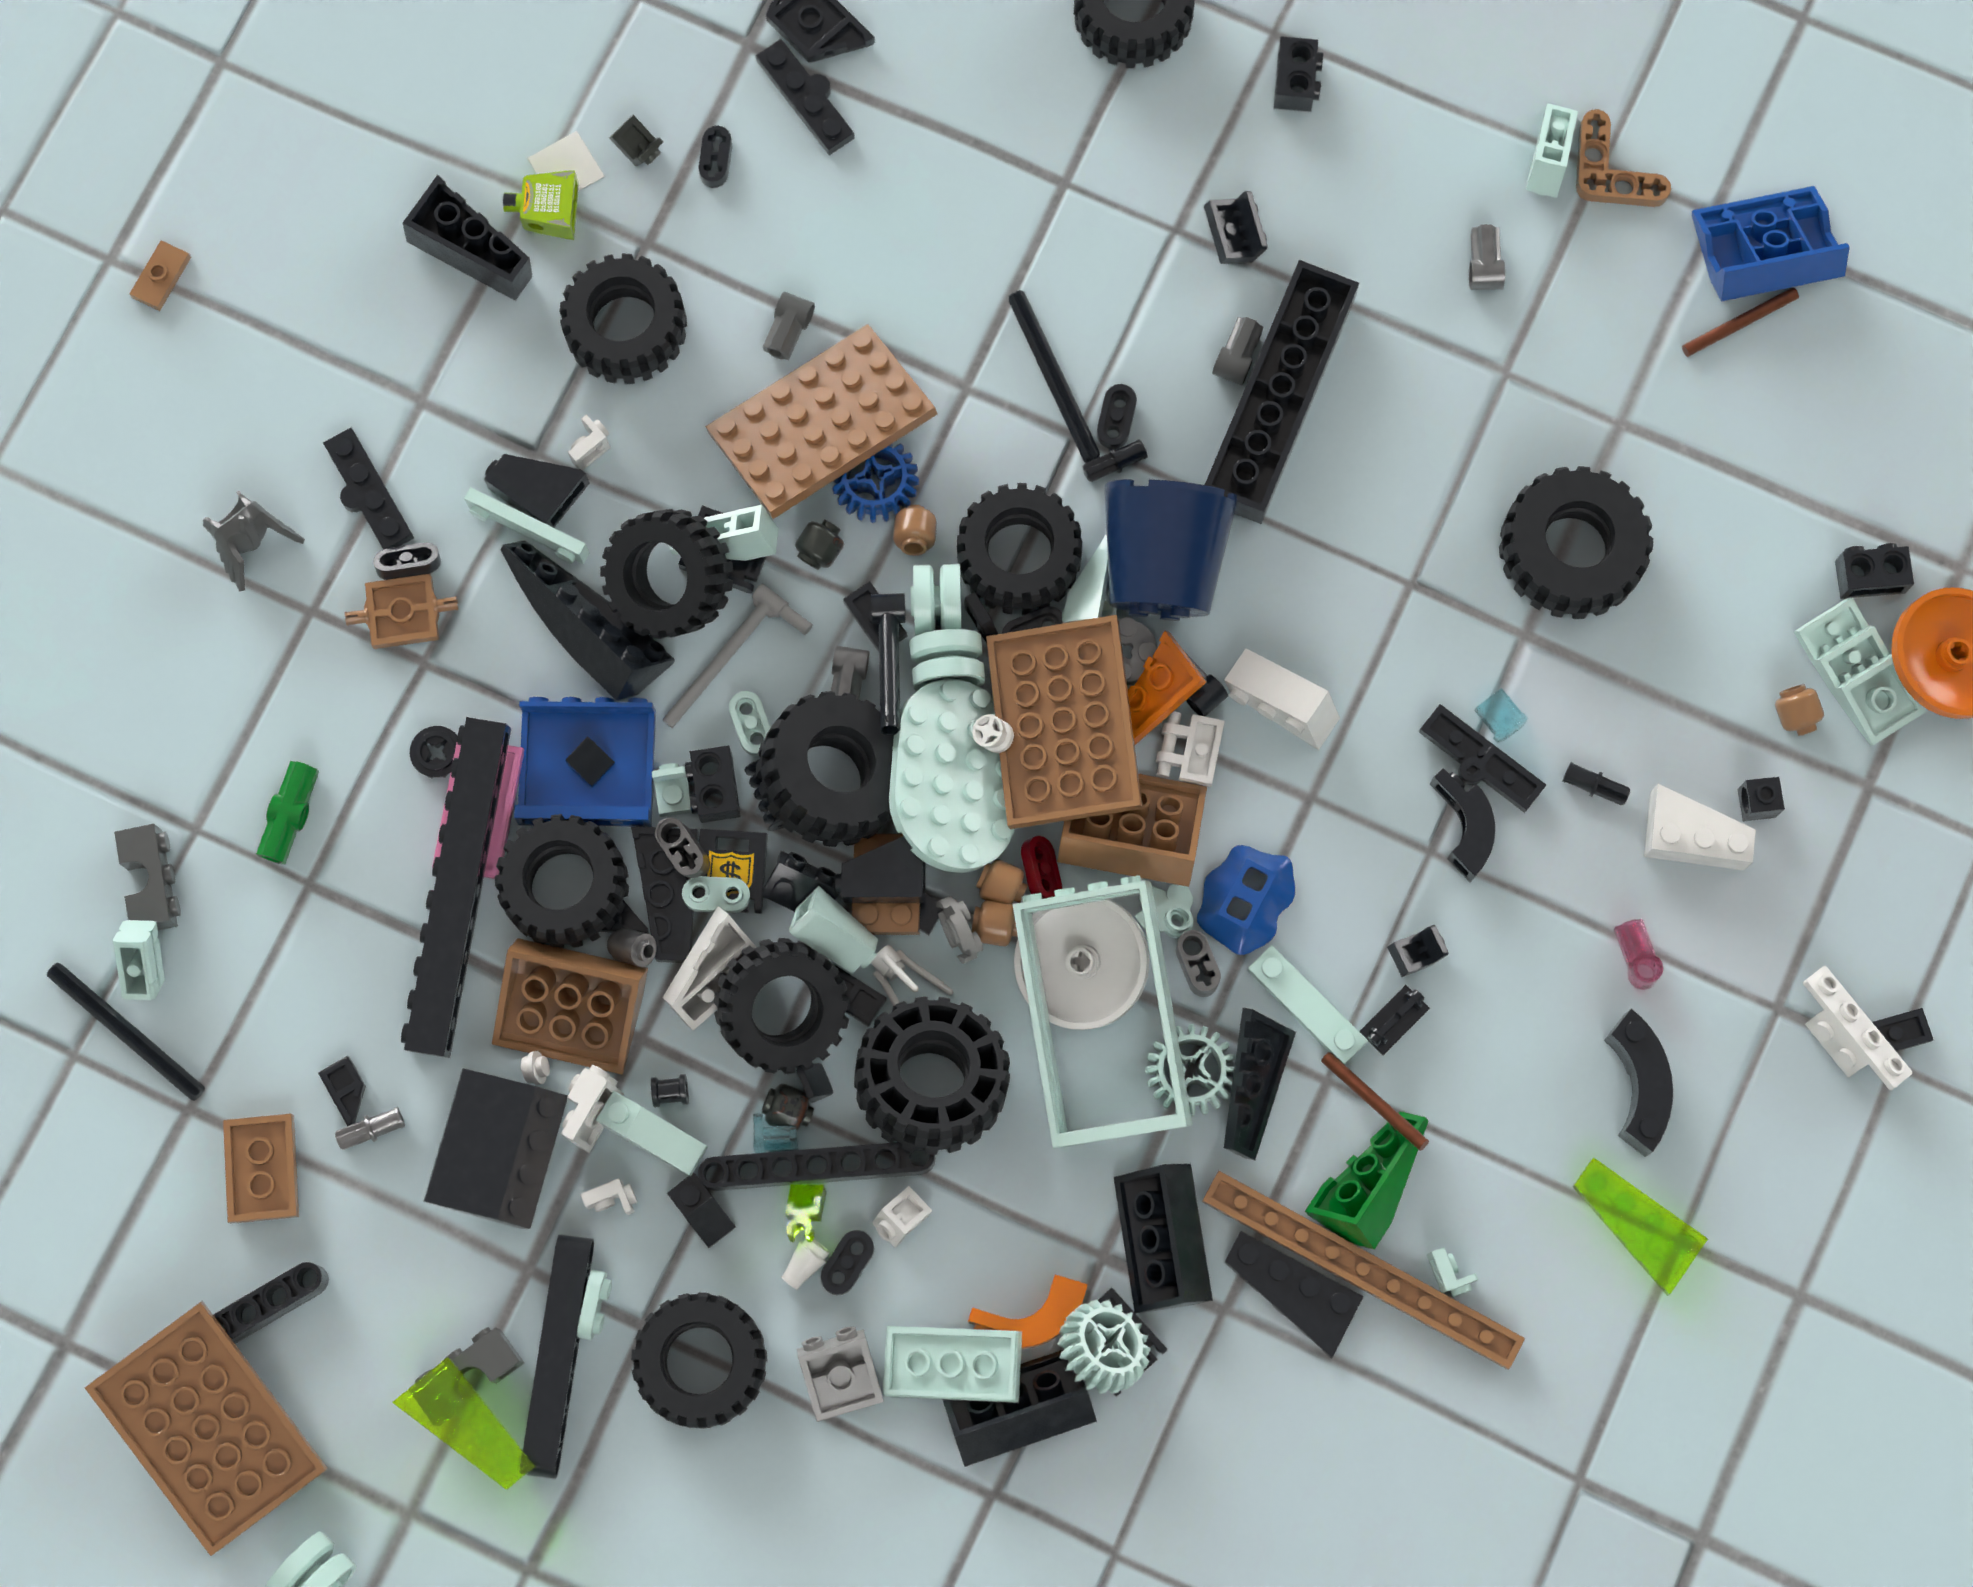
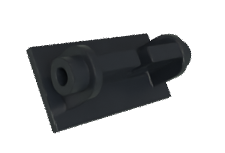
[1359,985,1430,1056]

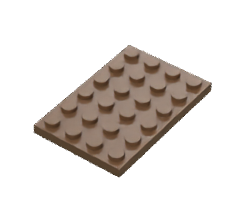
[705,324,938,519]
[986,615,1142,829]
[85,1301,327,1556]

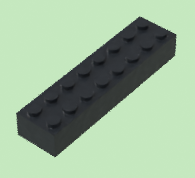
[1205,260,1359,524]

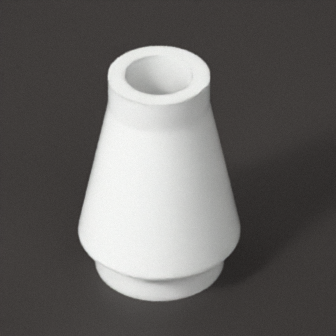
[781,1236,830,1289]

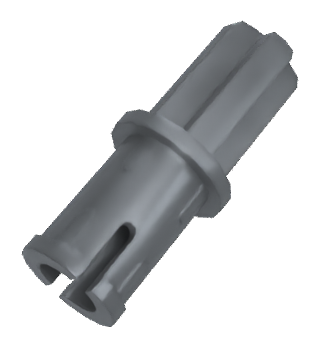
[335,1107,405,1149]

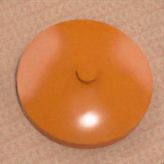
[1891,587,1973,719]

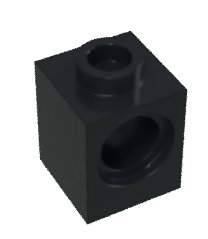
[1737,777,1785,821]

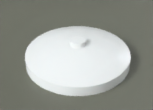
[1014,900,1149,1030]

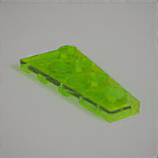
[1572,1157,1708,1296]
[392,1357,536,1490]

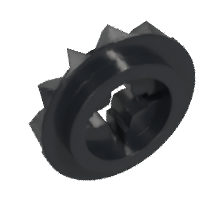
[409,726,457,779]

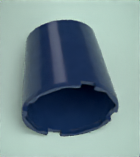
[1104,479,1237,621]

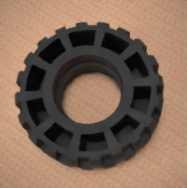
[1499,466,1654,619]
[756,691,894,847]
[854,996,1010,1155]

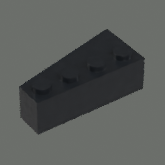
[402,174,533,301]

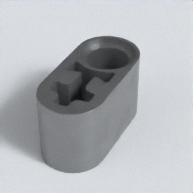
[655,818,710,879]
[1176,930,1221,997]

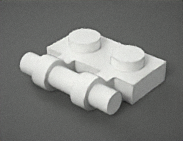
[1155,711,1225,787]

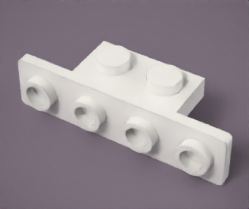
[1803,966,1912,1090]

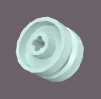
[911,564,962,636]
[909,629,985,691]
[265,1531,357,1587]

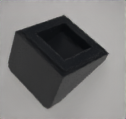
[565,737,615,787]
[796,1063,833,1103]

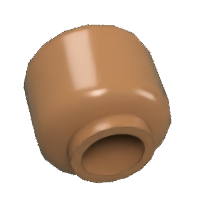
[893,505,937,556]
[1775,684,1824,736]
[976,859,1028,904]
[971,900,1018,947]

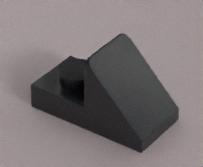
[667,1172,736,1248]

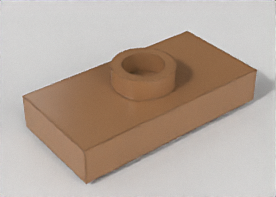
[129,240,191,311]

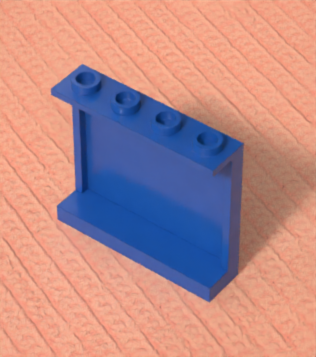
[514,697,656,827]

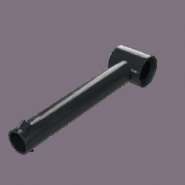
[871,593,906,735]

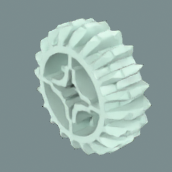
[1145,1024,1236,1117]
[1057,1299,1151,1394]

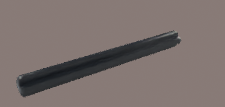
[1009,290,1100,463]
[46,962,205,1101]

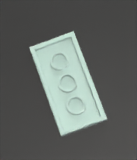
[883,1326,1022,1403]

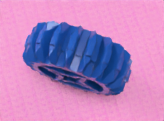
[832,443,919,524]

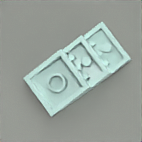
[1794,598,1927,745]

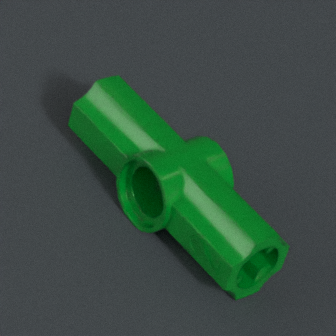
[256,761,319,864]

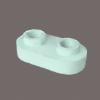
[729,691,771,756]
[682,876,750,913]
[577,1269,612,1340]

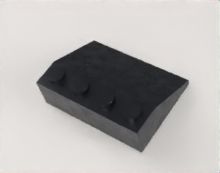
[423,1068,568,1229]

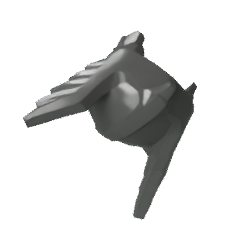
[203,491,305,591]

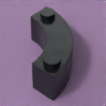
[1604,1008,1673,1157]

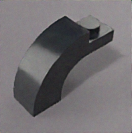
[1430,768,1495,883]

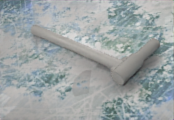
[663,583,813,728]

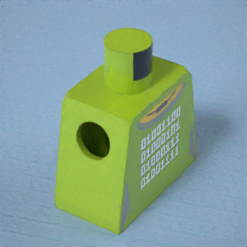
[503,170,579,240]

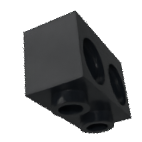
[1273,36,1323,112]
[1835,543,1914,599]
[685,745,741,823]

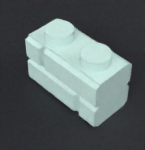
[113,920,165,1000]

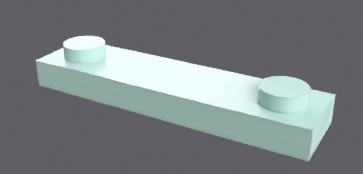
[464,487,590,564]
[1247,945,1368,1065]

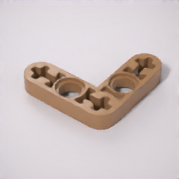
[1576,109,1671,207]

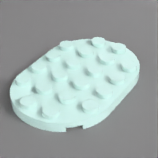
[889,679,1014,873]

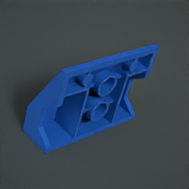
[1691,186,1850,302]

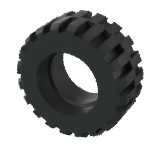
[1074,0,1195,68]
[559,253,687,384]
[957,483,1083,615]
[600,509,733,639]
[495,814,629,948]
[714,938,850,1074]
[631,1292,767,1429]

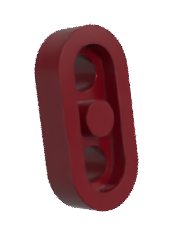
[1021,835,1062,899]

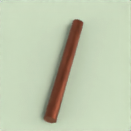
[1682,287,1799,357]
[1321,1052,1429,1151]

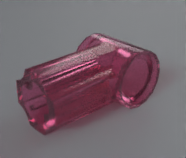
[1614,919,1663,990]

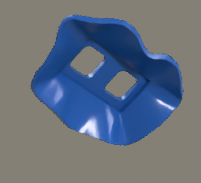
[1197,845,1295,955]

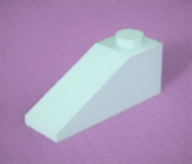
[1526,103,1578,198]
[670,505,779,561]
[1062,535,1117,623]
[596,1091,708,1176]

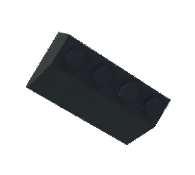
[1113,1163,1213,1313]
[942,1349,1097,1467]

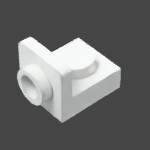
[568,415,610,471]
[580,1178,637,1215]
[873,1186,933,1247]

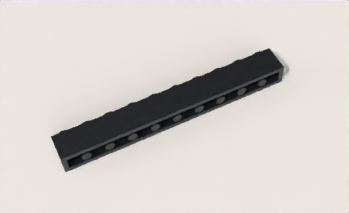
[401,717,511,1058]

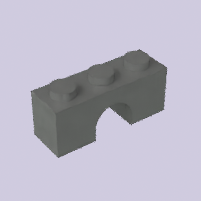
[114,823,181,931]
[410,1327,524,1426]

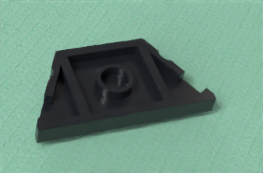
[766,0,875,63]

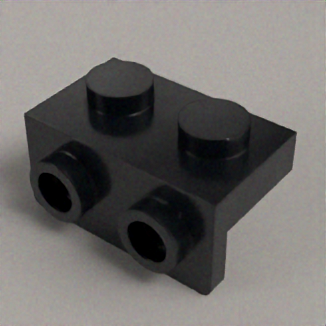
[1204,191,1268,264]
[761,851,838,912]

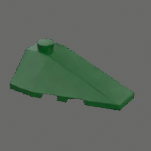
[1305,1111,1429,1250]

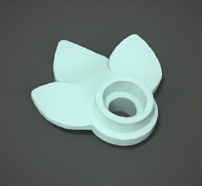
[1135,884,1194,938]

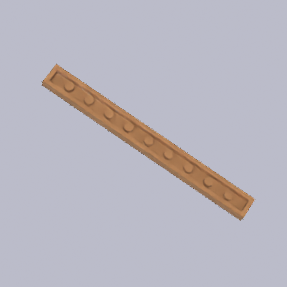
[1202,1171,1525,1370]

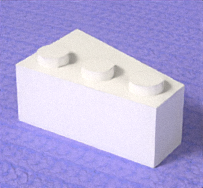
[1224,648,1340,750]
[1644,784,1756,870]
[663,906,757,1031]

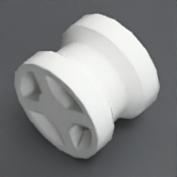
[972,714,1014,753]

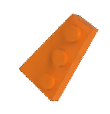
[1128,630,1207,745]

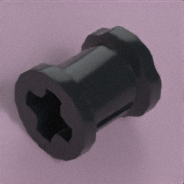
[651,1074,689,1108]

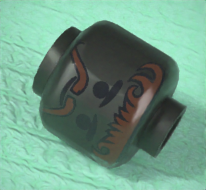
[795,519,844,570]
[761,1084,814,1134]

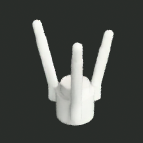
[871,945,953,1006]

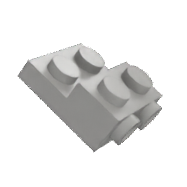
[797,1326,884,1422]

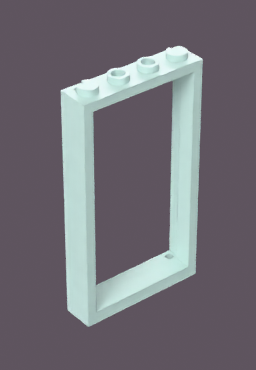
[1012,875,1192,1148]

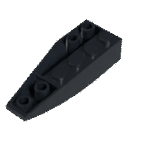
[500,540,675,701]

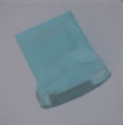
[1474,688,1528,743]
[753,1113,799,1153]

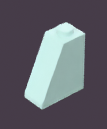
[789,886,878,973]

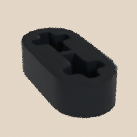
[698,125,732,188]

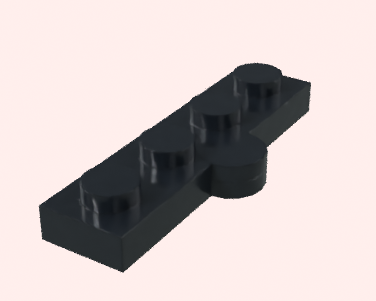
[755,39,855,155]
[323,427,414,550]
[1419,704,1546,813]

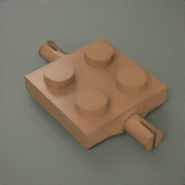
[345,574,459,649]

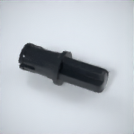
[1082,439,1148,482]
[1562,762,1630,805]

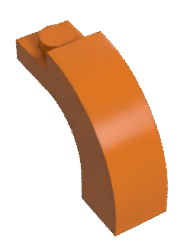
[968,1274,1088,1349]

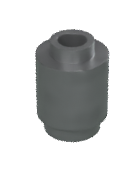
[607,928,657,967]

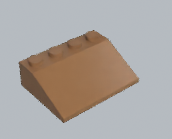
[1057,774,1207,887]
[492,938,648,1075]

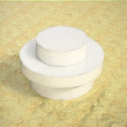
[521,1051,550,1085]

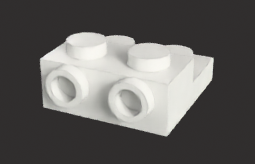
[561,1064,624,1153]

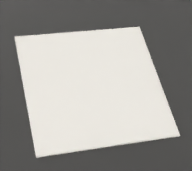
[527,131,605,191]

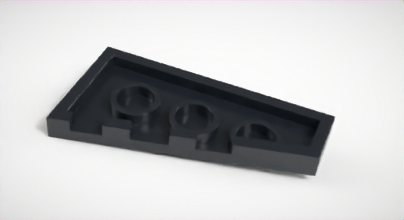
[631,827,699,963]
[1223,1008,1296,1160]
[1224,1231,1364,1359]

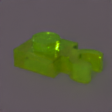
[785,1184,827,1242]

